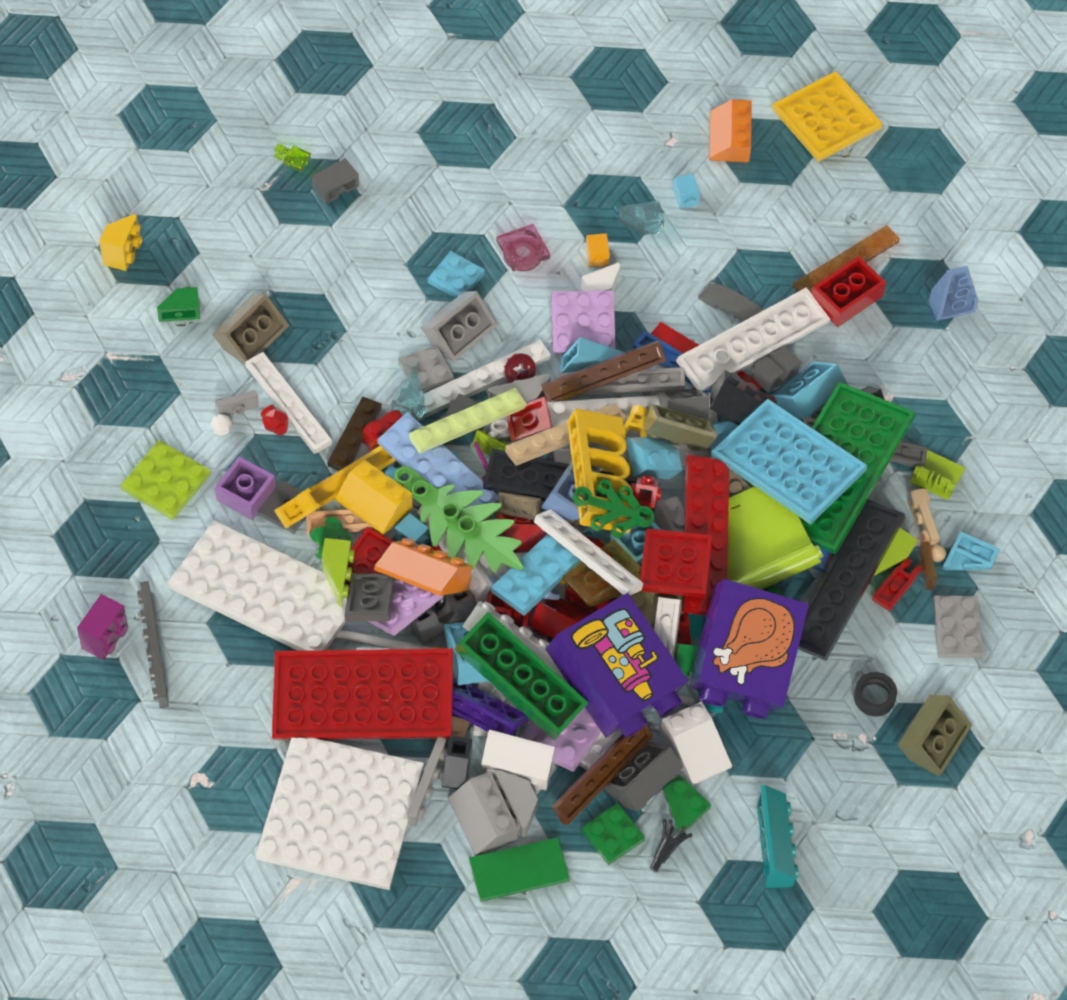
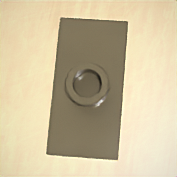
[497,492,541,521]

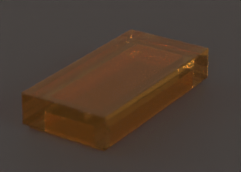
[918,541,937,590]

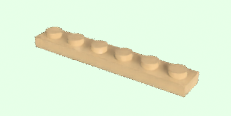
[505,403,626,466]

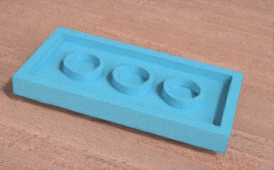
[491,534,581,616]

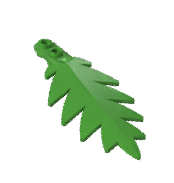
[394,466,524,573]

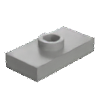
[215,390,259,416]

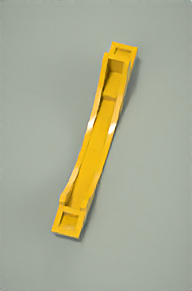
[274,446,396,528]

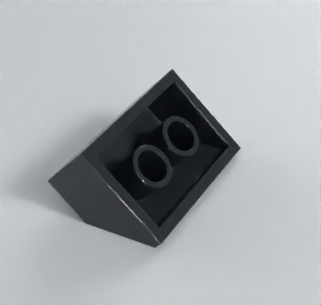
[710,370,777,426]

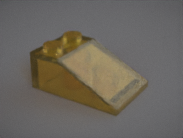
[562,539,641,607]

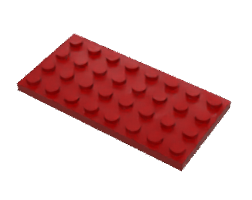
[272,648,454,740]

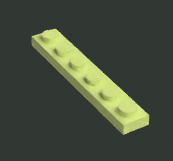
[409,388,527,454]

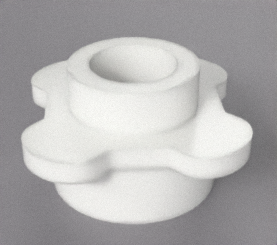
[489,420,510,439]

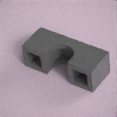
[410,590,477,645]

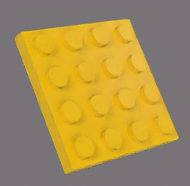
[772,71,883,162]

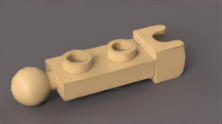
[907,489,946,562]

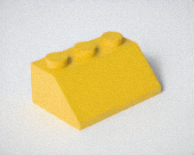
[335,459,412,534]

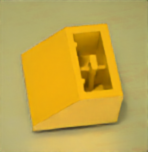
[99,214,142,271]

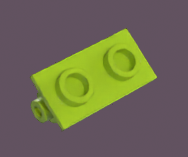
[472,429,509,456]

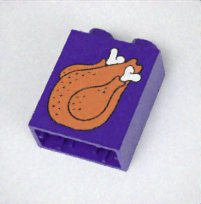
[688,579,809,719]

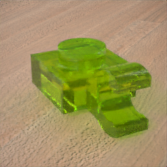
[274,144,311,172]

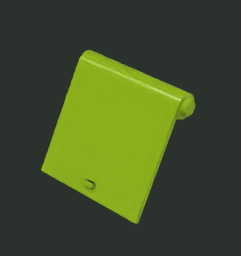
[728,486,823,590]

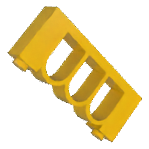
[567,408,633,533]

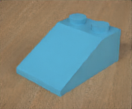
[444,622,489,685]

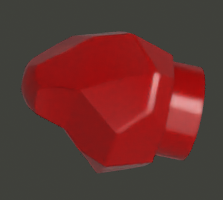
[260,404,288,435]

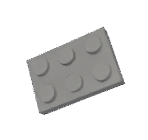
[933,596,983,658]

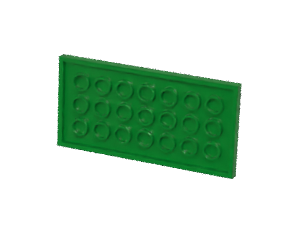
[799,382,916,554]

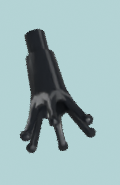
[649,819,693,873]

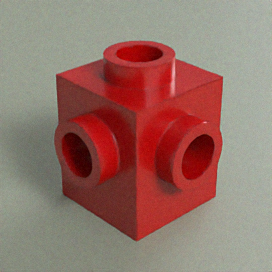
[631,476,662,508]

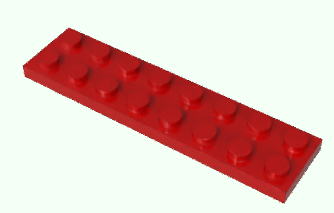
[682,454,729,616]

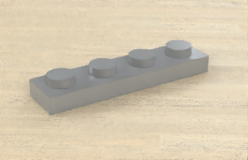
[407,737,447,827]

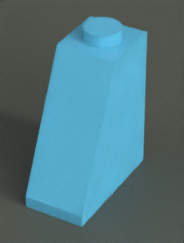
[560,337,625,373]

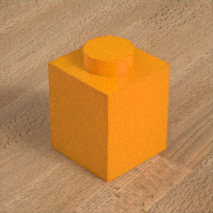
[586,234,610,267]

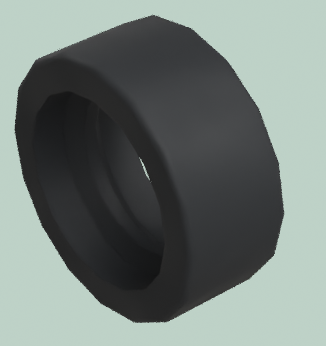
[854,672,898,717]

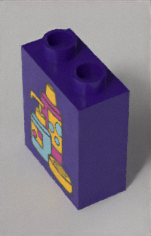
[545,593,689,738]

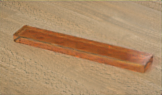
[792,225,900,294]

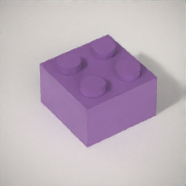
[215,457,276,520]

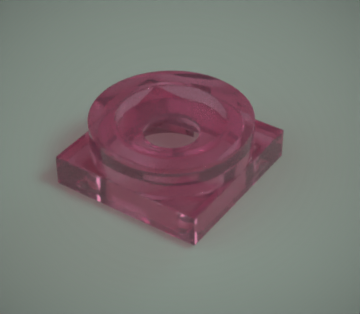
[496,224,550,272]

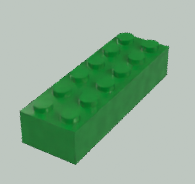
[454,612,588,741]

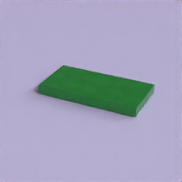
[469,837,570,902]

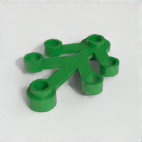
[572,479,654,538]

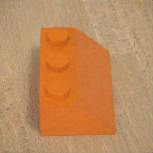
[709,99,752,162]

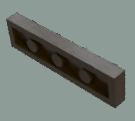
[327,396,382,471]

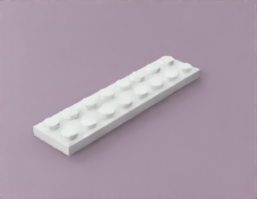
[676,287,830,392]

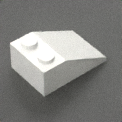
[660,701,732,786]

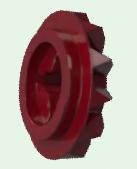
[503,353,536,383]

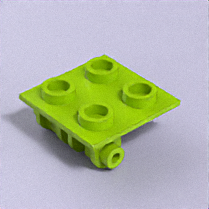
[909,450,966,500]

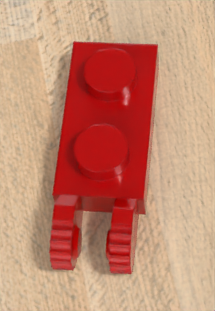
[872,558,923,612]

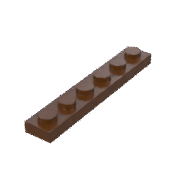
[541,340,666,402]
[552,725,653,825]

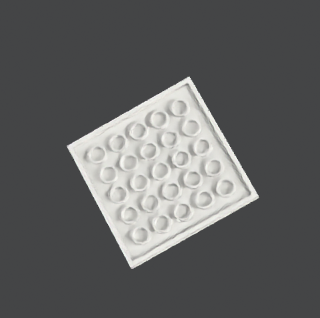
[256,738,424,890]

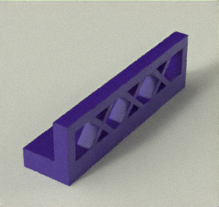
[453,678,529,737]

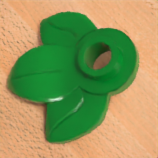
[309,517,352,559]

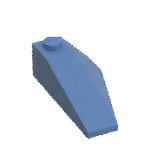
[929,266,979,321]
[541,444,601,520]

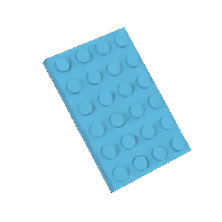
[711,399,867,524]

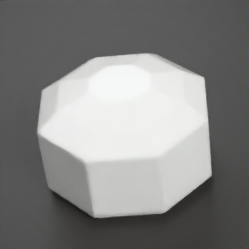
[211,414,232,436]

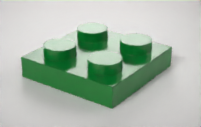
[581,803,645,865]

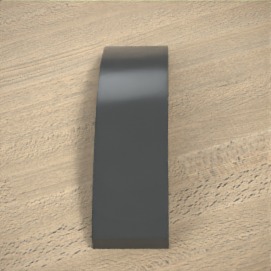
[698,283,764,321]

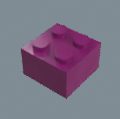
[77,594,128,660]

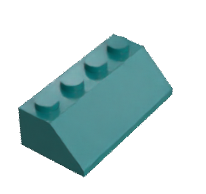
[756,785,799,888]

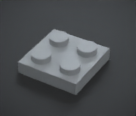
[398,345,454,396]

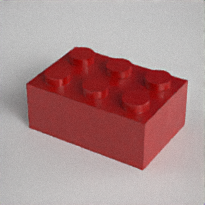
[812,256,886,328]

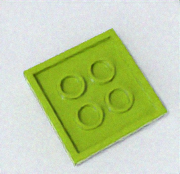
[120,440,211,520]

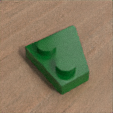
[663,775,711,835]

